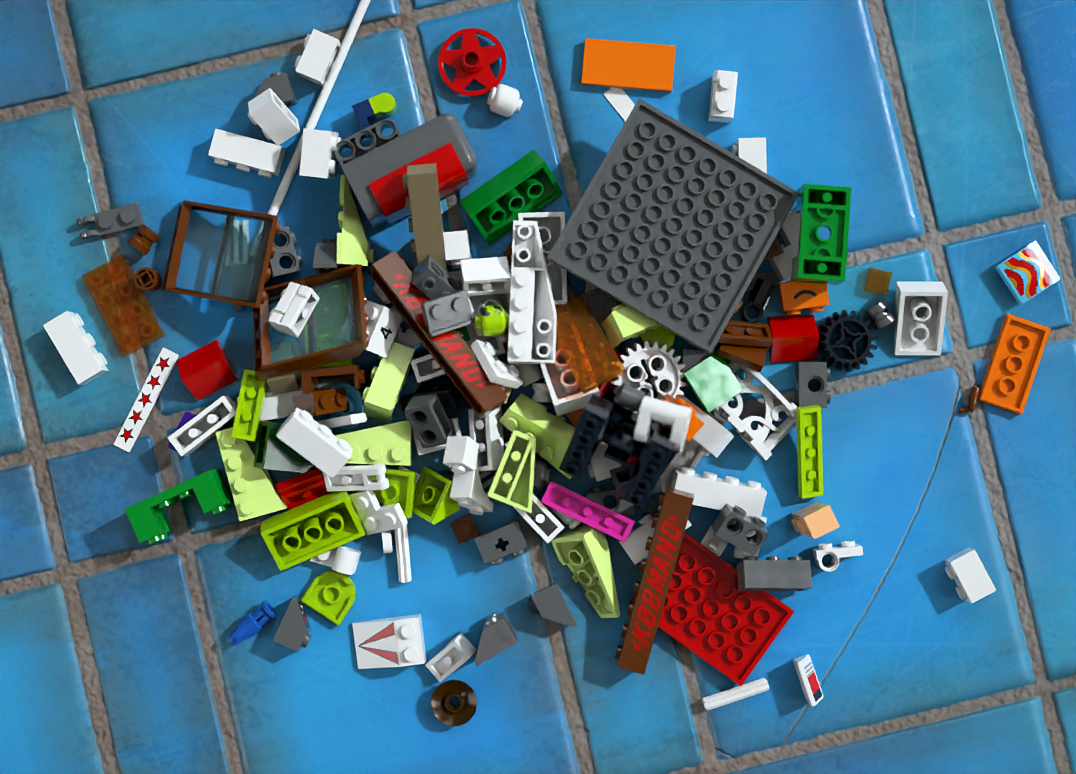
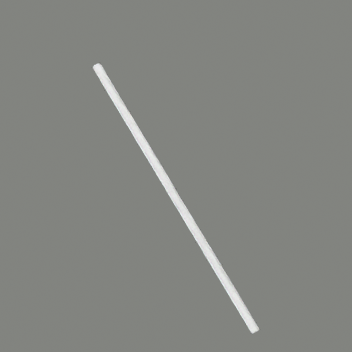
[249,0,371,258]

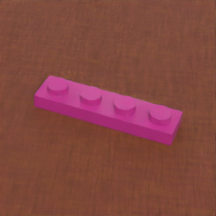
[541,481,635,542]

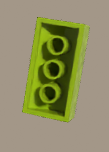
[261,491,365,571]

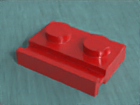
[276,468,332,510]

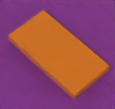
[581,38,676,92]
[978,314,1051,415]

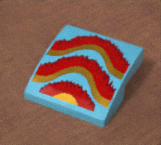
[995,241,1060,305]

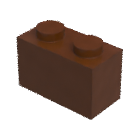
[293,388,349,417]

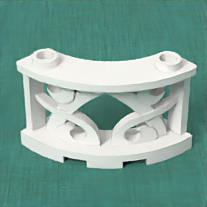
[714,361,797,460]

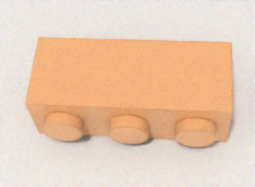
[791,502,840,539]

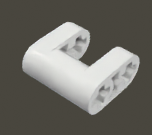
[634,396,692,452]

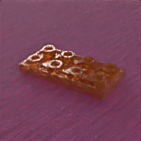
[82,255,166,357]
[555,296,626,394]

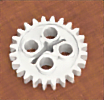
[611,341,687,413]

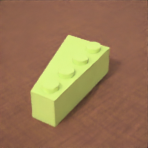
[499,393,601,480]
[335,420,413,466]
[215,427,288,521]

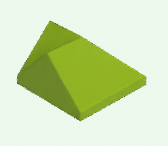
[412,466,460,524]

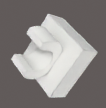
[700,525,728,557]

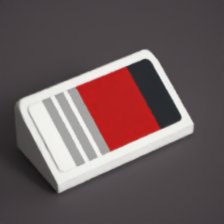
[793,654,823,707]

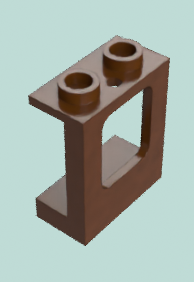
[301,365,368,393]

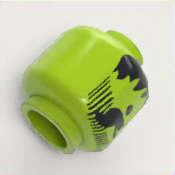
[474,305,509,336]

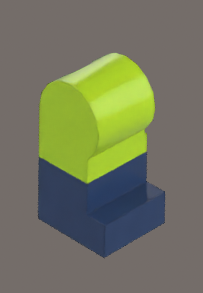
[352,93,397,130]

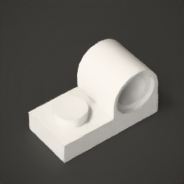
[310,545,362,575]
[425,633,476,682]

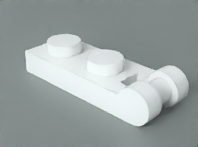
[322,463,390,492]

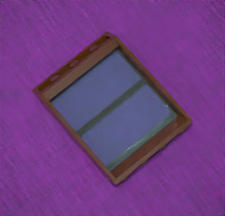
[162,200,280,308]
[253,264,370,381]

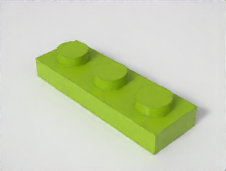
[231,369,267,442]

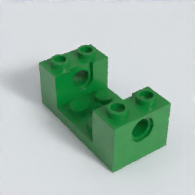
[791,184,852,285]
[125,469,234,545]

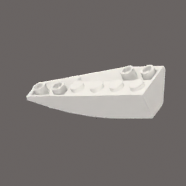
[508,220,557,364]

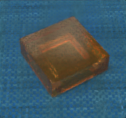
[863,268,892,295]

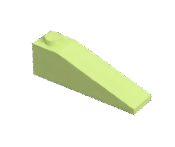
[337,174,374,269]
[551,524,621,618]

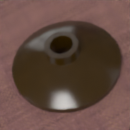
[431,680,477,726]

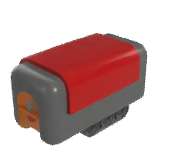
[335,113,478,228]

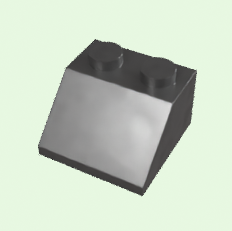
[474,612,518,666]

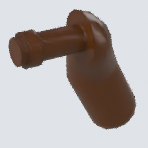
[958,386,980,414]

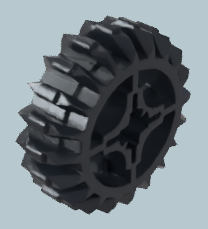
[817,310,878,372]

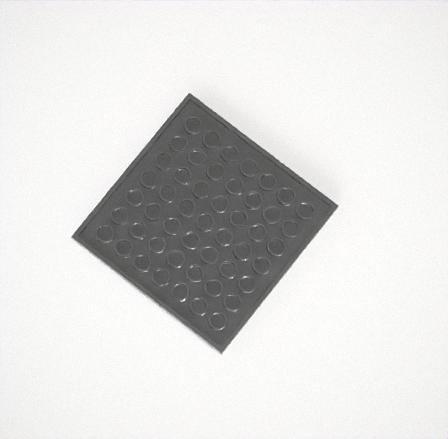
[546,98,800,354]

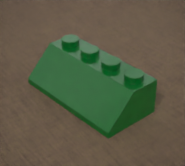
[459,149,563,245]

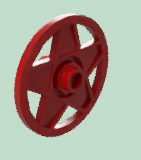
[438,28,506,97]

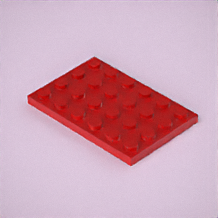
[628,532,795,686]

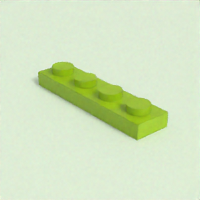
[796,405,823,499]

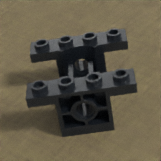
[559,394,676,509]

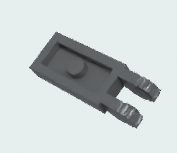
[76,203,144,239]

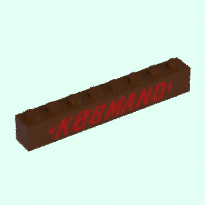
[369,250,508,419]
[615,487,694,675]

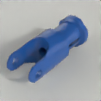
[229,601,277,646]

